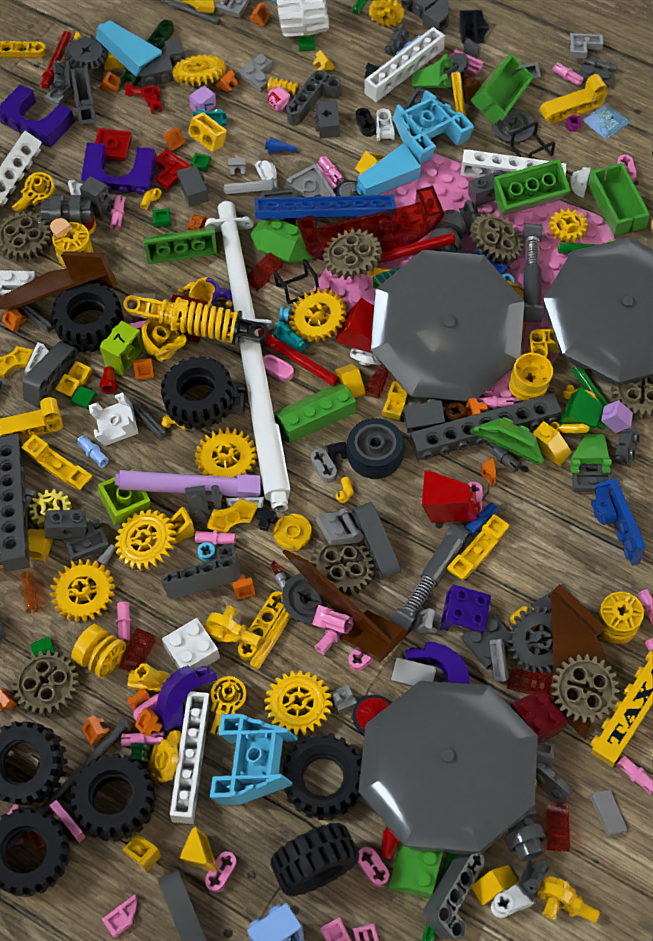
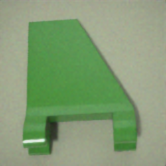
[412,54,453,88]
[570,434,612,474]

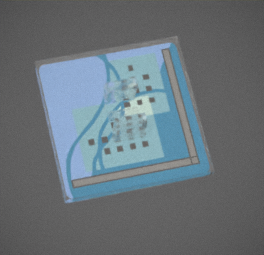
[582,102,630,140]

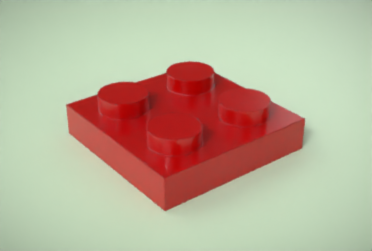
[95,128,132,162]

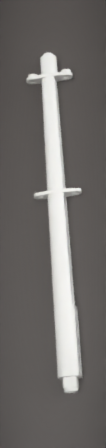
[205,201,290,512]

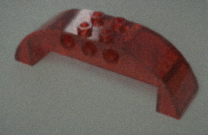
[296,186,444,261]

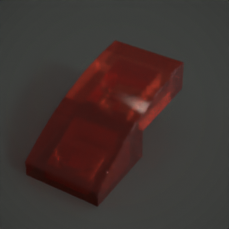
[247,252,283,291]
[546,804,570,852]

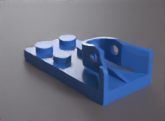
[591,478,646,566]

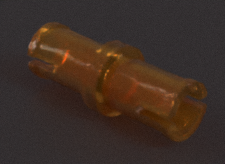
[20,572,39,613]

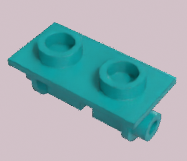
[192,109,227,127]
[272,321,310,353]

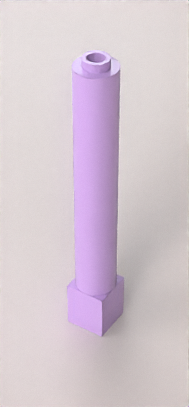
[115,470,260,498]

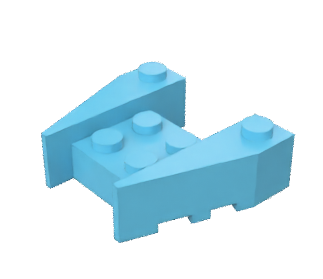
[393,90,474,165]
[210,714,298,805]

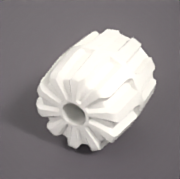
[277,0,329,37]

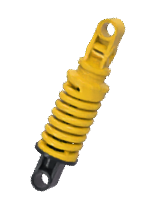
[123,295,268,345]

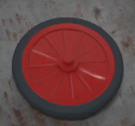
[352,695,391,735]

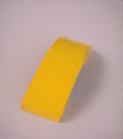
[21,434,93,491]
[446,514,510,581]

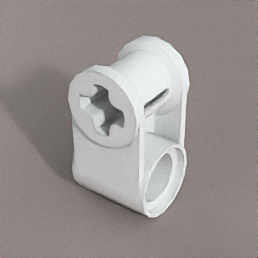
[376,109,395,142]
[491,884,536,918]

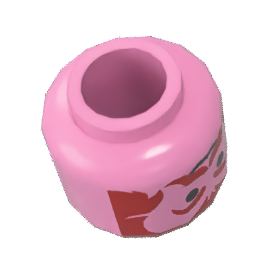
[267,87,292,112]

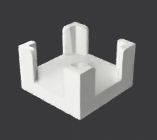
[89,392,139,447]

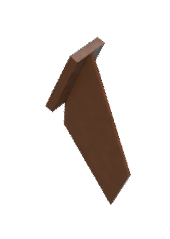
[0,251,118,310]
[282,550,408,662]
[548,584,606,740]

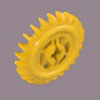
[172,55,226,86]
[289,287,347,342]
[195,427,257,478]
[115,509,177,571]
[50,559,115,622]
[264,670,333,737]

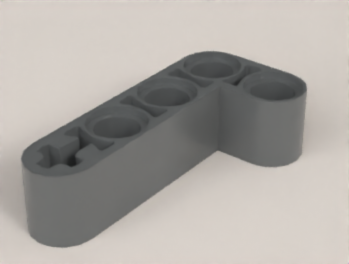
[286,70,341,126]
[23,341,78,408]
[350,502,401,580]
[161,544,241,599]
[423,852,484,940]
[157,869,207,941]

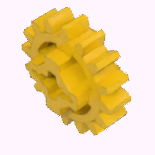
[369,0,404,27]
[548,208,588,243]

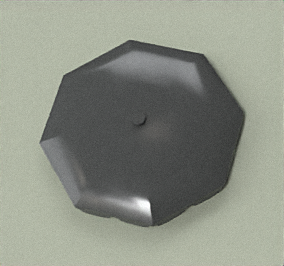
[543,237,653,385]
[371,250,524,402]
[359,681,538,855]

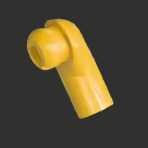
[140,188,162,210]
[161,415,187,431]
[336,477,354,503]

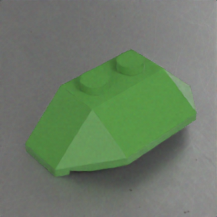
[251,218,320,263]
[470,417,544,465]

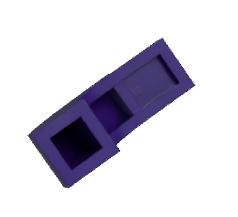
[405,642,470,684]
[156,665,218,731]

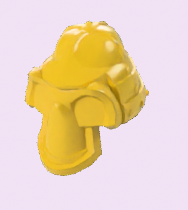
[141,320,187,362]

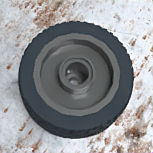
[347,418,404,479]

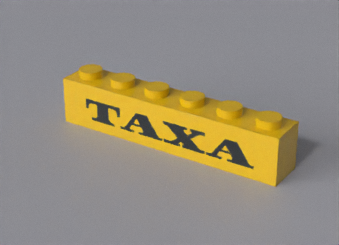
[590,649,653,767]

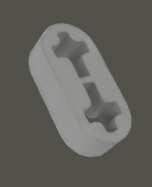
[311,449,337,483]

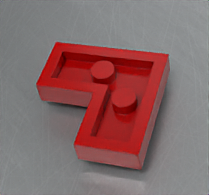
[155,149,191,190]

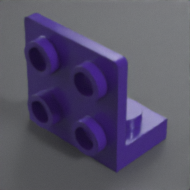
[440,584,491,633]

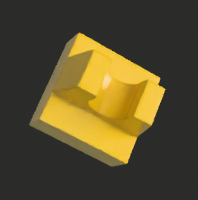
[313,50,335,72]

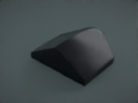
[459,10,489,44]

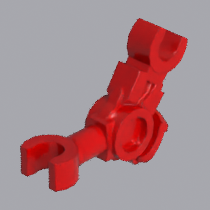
[124,83,163,114]

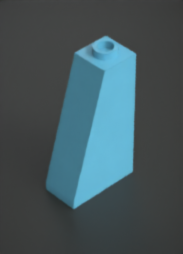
[96,20,162,77]
[356,143,421,196]

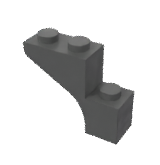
[140,38,185,87]
[71,67,97,124]

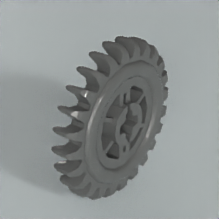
[507,606,553,674]

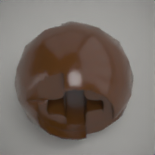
[443,402,467,422]

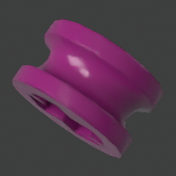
[566,115,582,132]

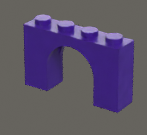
[0,84,75,148]
[81,142,157,195]

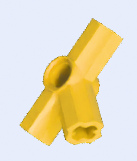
[127,664,187,697]

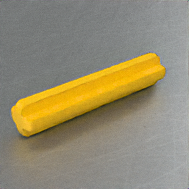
[451,72,466,116]

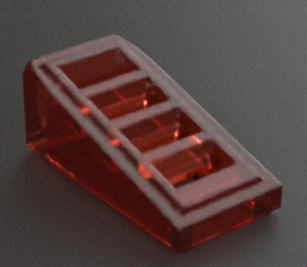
[365,364,389,399]
[119,628,156,672]
[507,669,552,695]

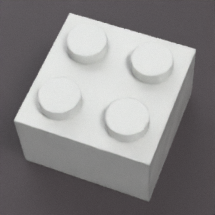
[162,618,220,670]

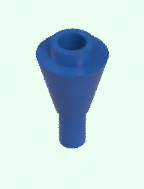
[265,137,296,153]

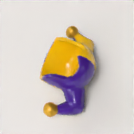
[178,277,233,308]

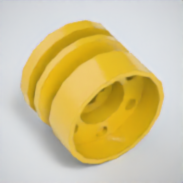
[52,222,94,268]
[509,352,553,401]
[597,591,644,645]
[71,624,126,679]

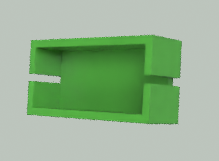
[470,53,534,125]
[588,163,650,237]

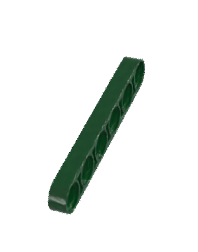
[120,20,174,90]

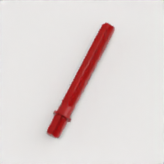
[40,30,71,89]
[377,233,456,266]
[258,329,339,386]

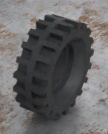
[0,721,68,805]
[282,733,362,820]

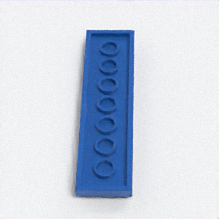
[255,195,396,220]

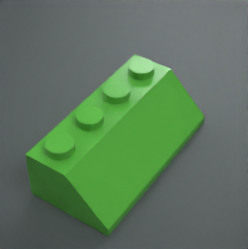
[494,159,571,216]
[143,227,217,264]
[273,383,356,443]
[388,843,444,900]

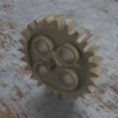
[0,211,52,261]
[469,212,525,264]
[323,229,382,280]
[611,376,653,419]
[310,539,374,596]
[12,650,80,717]
[550,654,620,723]

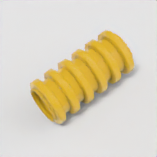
[267,77,299,97]

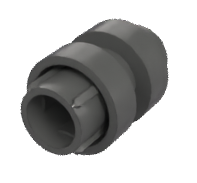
[41,195,93,225]
[428,209,466,251]
[505,807,546,861]

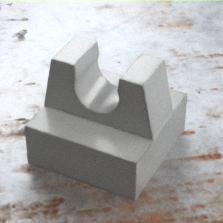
[228,158,246,176]
[414,608,440,635]
[330,685,357,713]

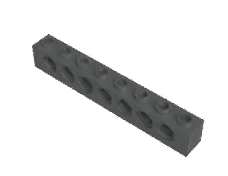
[410,393,562,461]
[0,434,30,572]

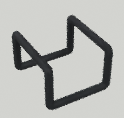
[510,121,555,158]
[273,259,319,304]

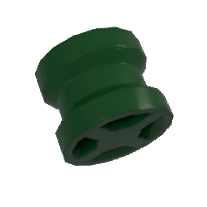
[129,743,151,766]

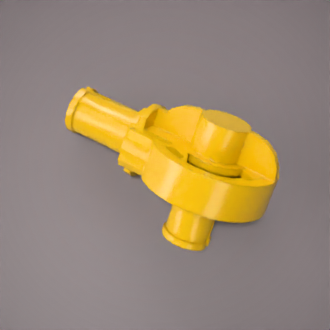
[12,172,56,215]
[204,606,262,649]
[209,676,246,737]
[537,876,600,924]

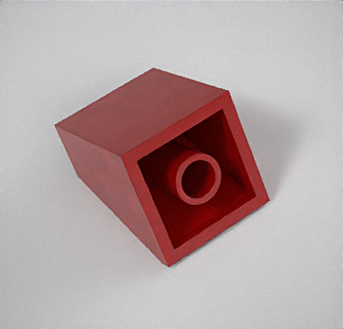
[335,298,374,354]
[422,470,481,523]

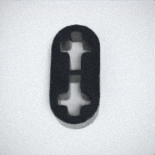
[355,108,376,137]

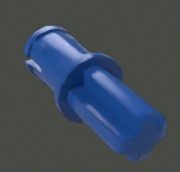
[465,503,498,537]

